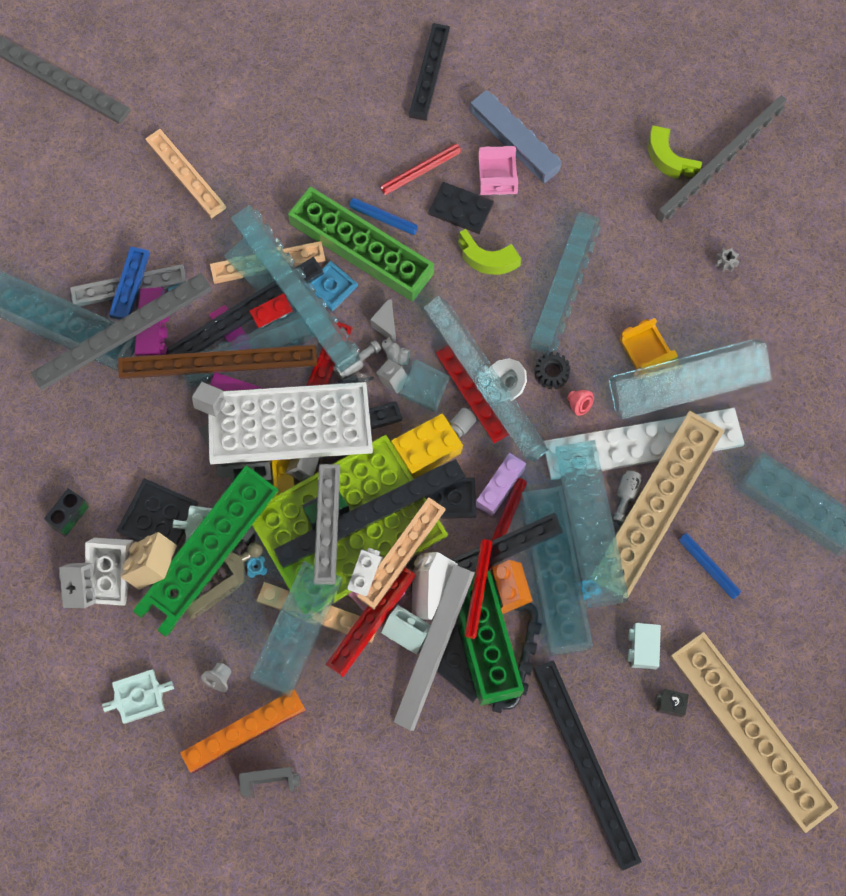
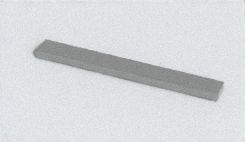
[394,565,474,731]

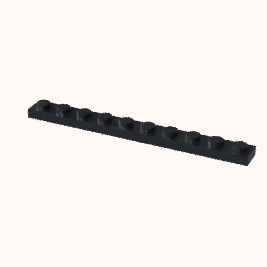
[161,256,324,377]
[274,459,465,569]
[534,660,642,871]

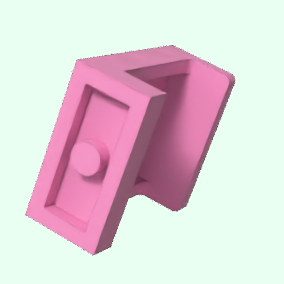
[479,146,518,195]

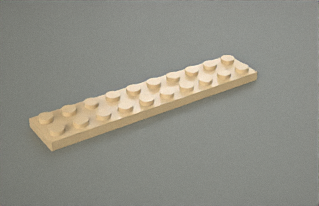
[590,411,725,601]
[670,632,839,834]

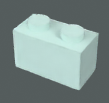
[381,605,431,654]
[628,623,661,670]

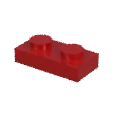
[249,294,293,329]

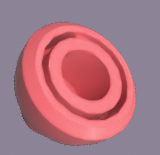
[567,390,594,416]

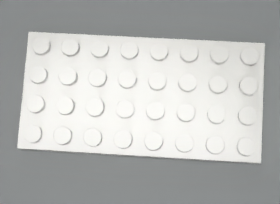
[209,382,373,464]

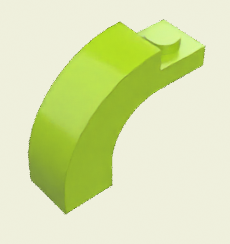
[648,125,702,179]
[458,229,521,275]

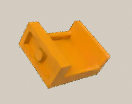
[619,318,678,379]

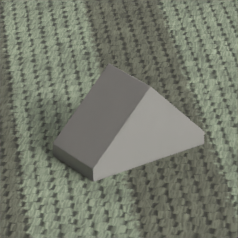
[371,300,396,342]

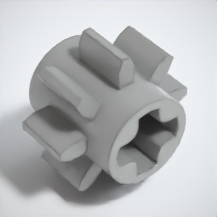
[715,248,739,272]

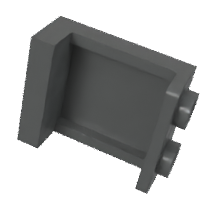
[239,767,300,799]

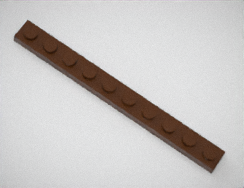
[118,345,317,379]

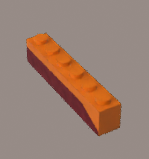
[180,689,306,774]

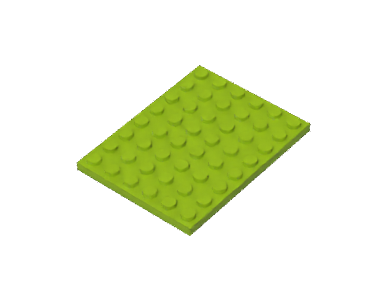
[252,435,448,619]

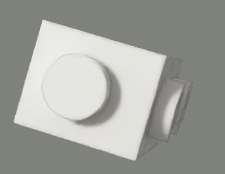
[348,548,383,596]

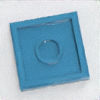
[305,261,358,312]

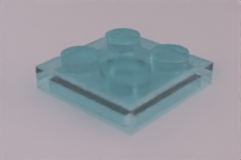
[400,359,450,412]

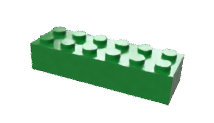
[457,571,524,706]

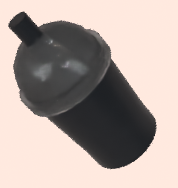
[337,372,374,388]

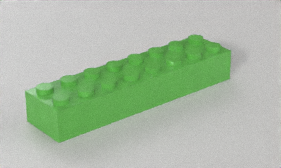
[288,186,434,302]

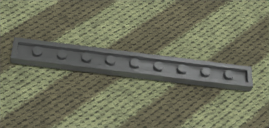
[0,36,131,124]
[656,95,787,223]
[30,273,212,390]

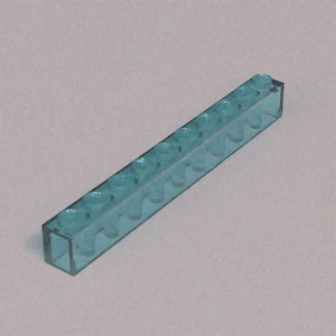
[231,205,360,373]
[424,296,549,462]

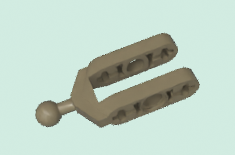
[172,542,263,619]

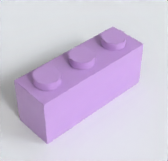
[476,453,526,517]

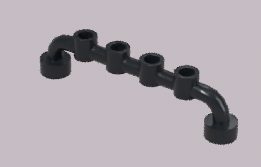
[492,602,542,713]

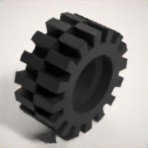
[535,352,571,389]

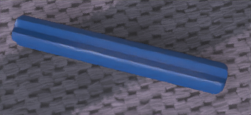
[349,198,418,235]
[679,533,741,599]

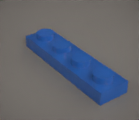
[109,246,150,320]

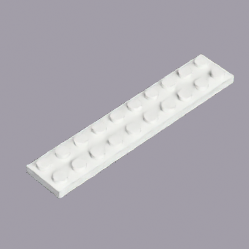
[543,408,744,480]

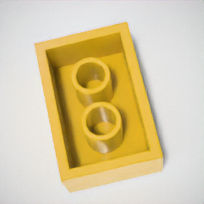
[391,413,463,479]

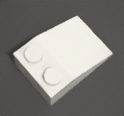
[85,538,133,606]
[412,552,458,620]

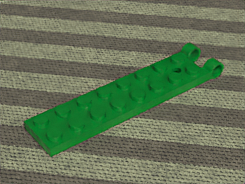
[133,465,279,637]

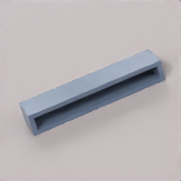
[470,90,562,184]

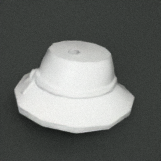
[483,358,527,403]

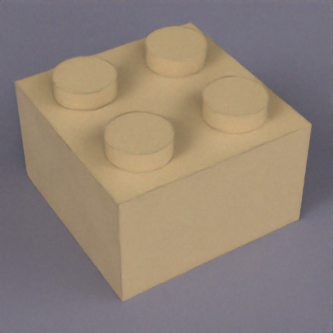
[121,532,177,590]

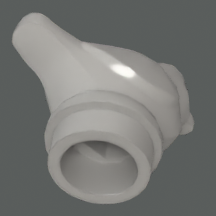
[382,337,410,366]

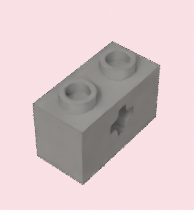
[59,563,96,608]

